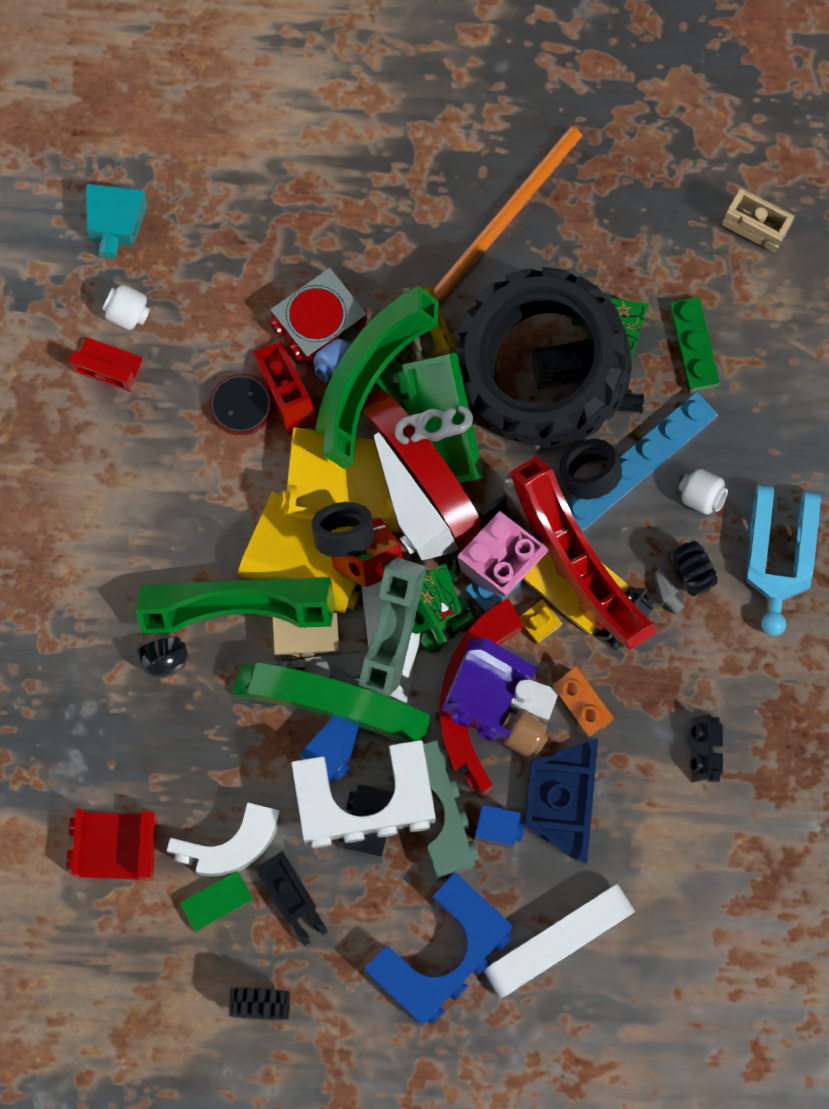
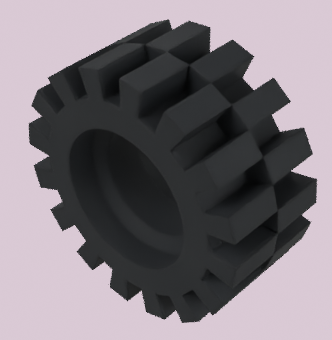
[229,988,291,1020]

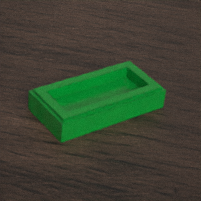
[180,870,253,933]

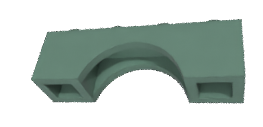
[358,558,427,697]
[423,740,479,880]

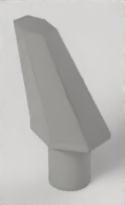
[653,566,685,615]

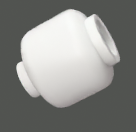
[102,285,150,330]
[679,469,728,515]

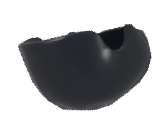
[137,636,189,678]

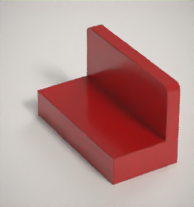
[69,338,143,392]

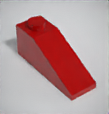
[253,341,317,435]

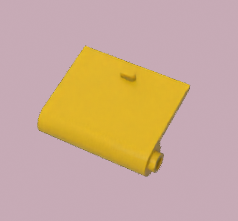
[279,427,400,532]
[238,491,360,614]

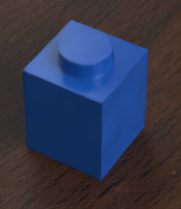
[474,805,525,849]

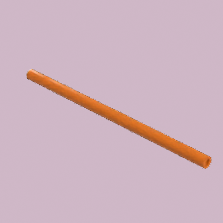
[394,126,582,358]

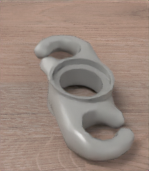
[395,406,473,445]

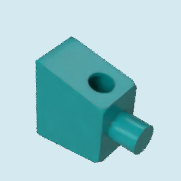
[86,184,148,259]

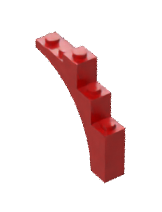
[509,456,657,650]

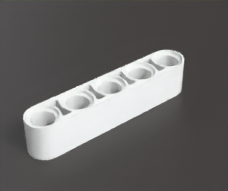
[483,884,636,999]

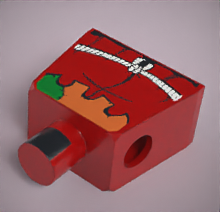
[331,518,402,587]

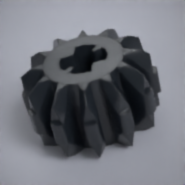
[670,540,718,597]

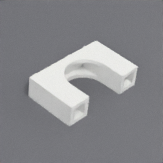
[292,740,436,848]

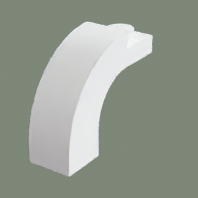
[167,803,281,877]

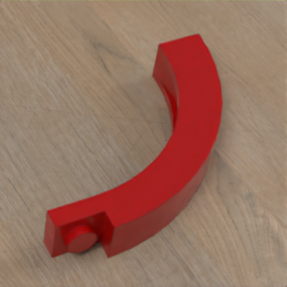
[360,388,483,554]
[439,598,524,796]

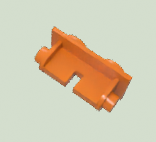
[552,666,615,737]

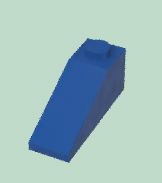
[299,718,360,784]

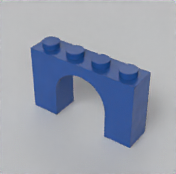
[365,872,514,1026]

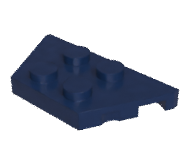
[524,738,598,864]

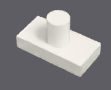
[509,680,558,722]

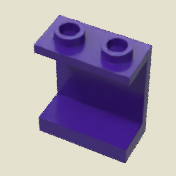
[441,638,537,741]

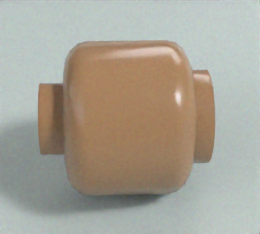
[501,708,549,757]

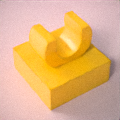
[519,599,562,645]

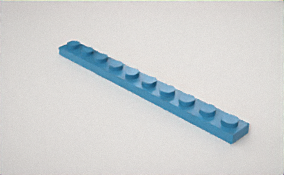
[465,392,718,614]

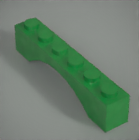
[135,577,335,634]

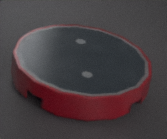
[210,374,272,436]

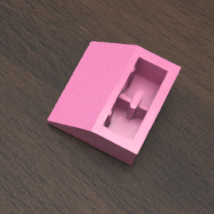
[457,511,548,597]

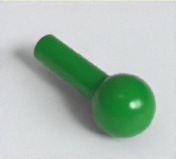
[420,611,477,653]

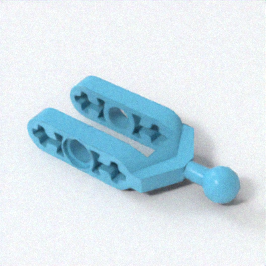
[746,484,821,636]

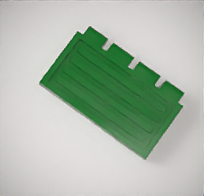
[396,352,484,482]

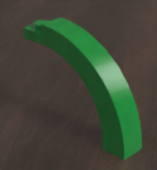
[315,286,439,469]
[232,662,431,744]

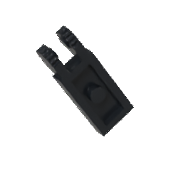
[255,851,328,947]

